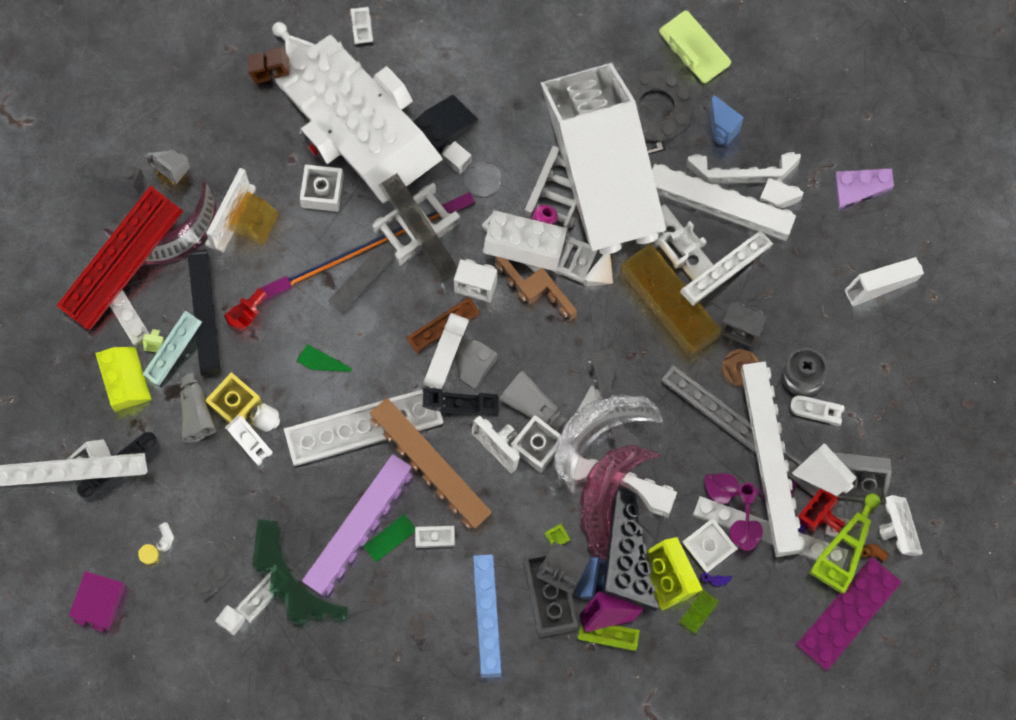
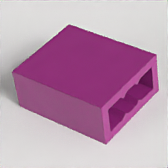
[69,571,125,632]

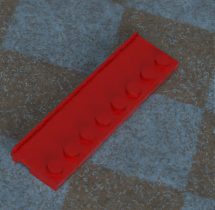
[56,185,183,331]

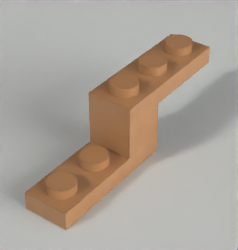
[494,256,577,321]

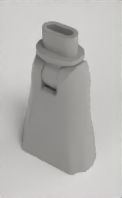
[499,371,567,431]
[180,373,216,443]

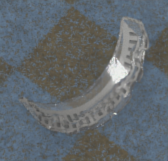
[554,394,664,493]

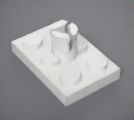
[471,415,520,474]
[879,495,923,556]

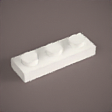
[110,290,149,346]

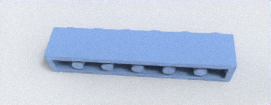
[473,554,501,678]

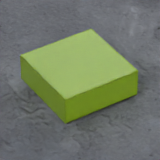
[544,523,571,546]

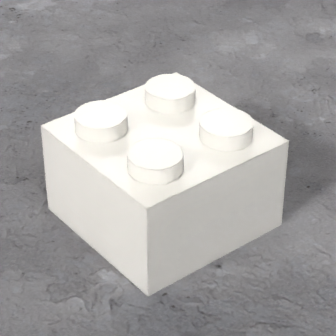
[300,165,344,212]
[454,259,497,303]
[511,415,564,473]

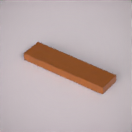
[406,297,480,354]

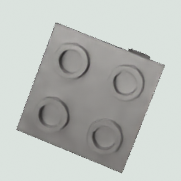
[536,542,589,594]

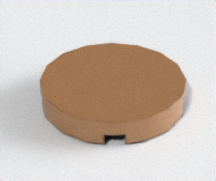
[722,349,759,387]

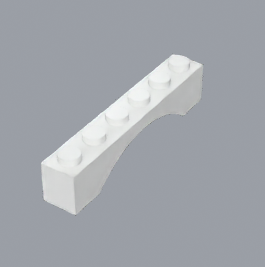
[558,452,677,518]

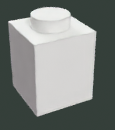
[442,141,472,175]
[215,605,245,636]

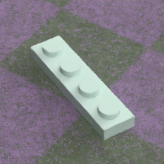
[143,311,202,386]

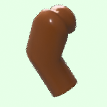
[861,543,889,562]

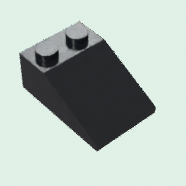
[413,94,478,154]

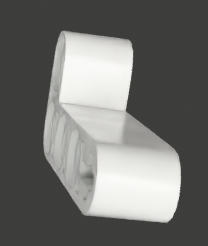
[423,313,469,389]

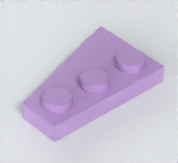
[835,169,894,209]

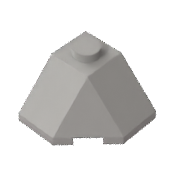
[144,150,190,184]
[455,338,497,389]

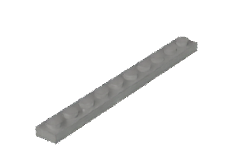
[661,365,820,497]

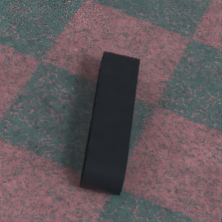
[77,432,160,502]

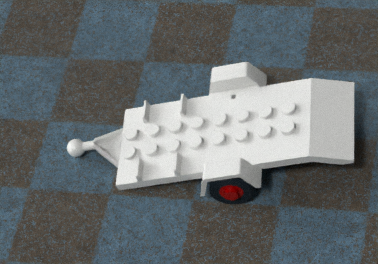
[272,22,443,203]

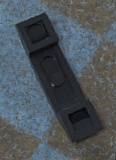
[422,387,498,415]

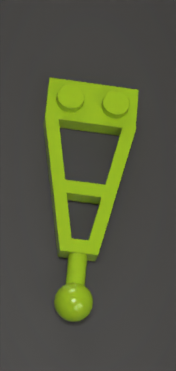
[809,493,880,594]

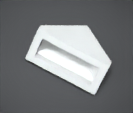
[584,254,613,287]

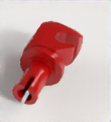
[224,287,267,332]

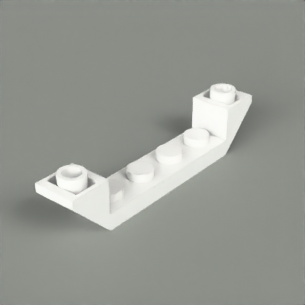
[687,152,801,184]

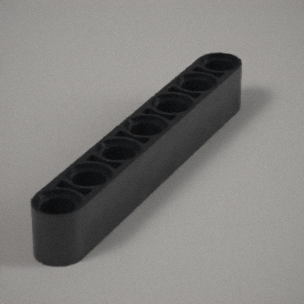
[188,249,221,376]

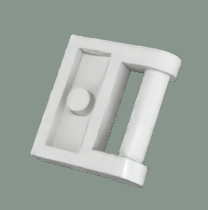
[552,237,598,283]

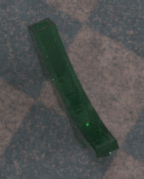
[252,519,348,624]

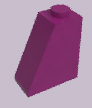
[579,592,643,632]

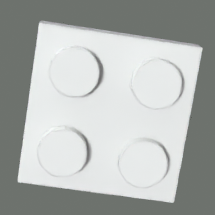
[682,518,737,573]

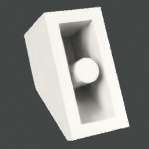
[66,439,111,460]

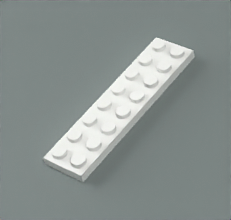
[284,387,443,467]

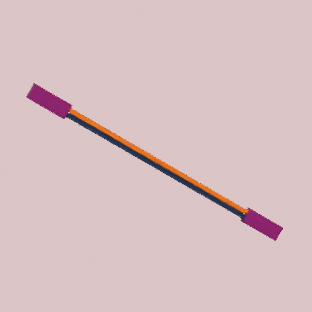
[260,192,475,302]

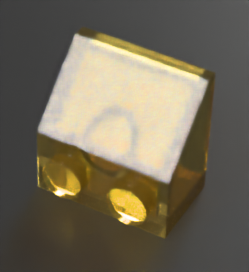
[229,191,279,246]

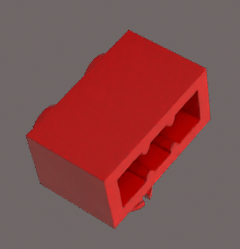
[798,488,845,534]

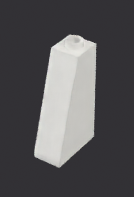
[844,257,924,307]

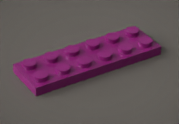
[796,556,902,671]

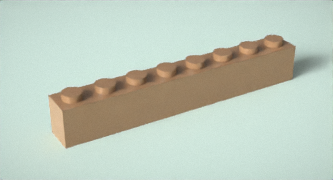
[370,398,492,530]

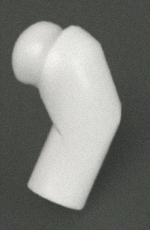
[156,522,174,552]

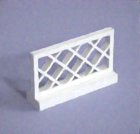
[205,168,256,253]

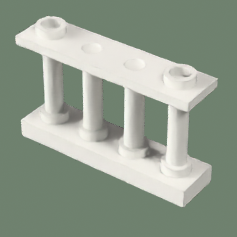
[524,146,577,230]
[372,183,460,265]

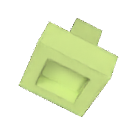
[143,329,164,353]

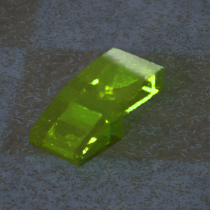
[679,589,719,633]

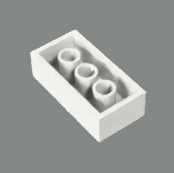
[483,210,567,271]

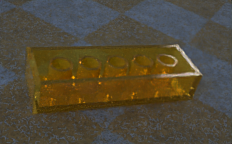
[620,243,722,359]

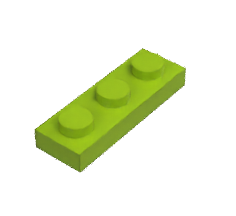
[578,623,640,651]

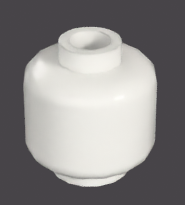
[250,403,280,432]

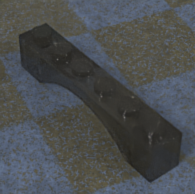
[379,173,458,281]

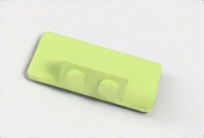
[659,11,731,84]

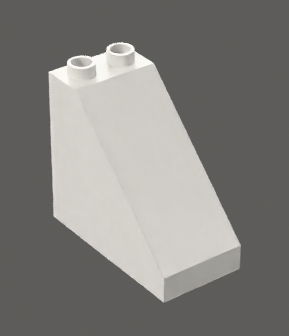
[541,63,666,254]

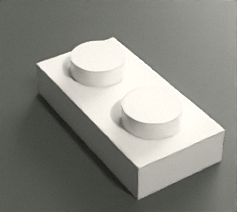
[415,526,455,548]

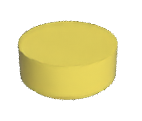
[138,544,159,565]

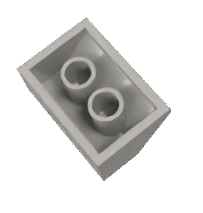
[833,452,892,504]

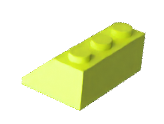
[95,347,152,412]
[647,537,703,610]

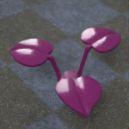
[705,473,796,551]

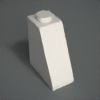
[792,443,857,496]

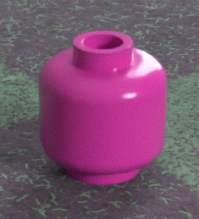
[531,205,558,225]

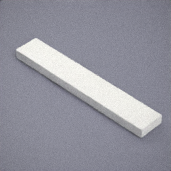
[680,230,773,306]

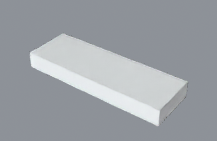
[235,566,290,623]

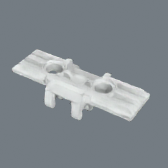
[655,204,713,281]

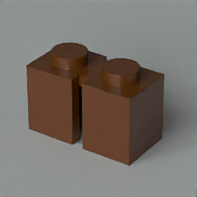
[248,47,290,84]

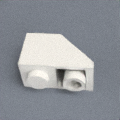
[759,178,804,209]

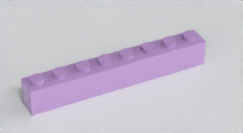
[302,454,413,598]

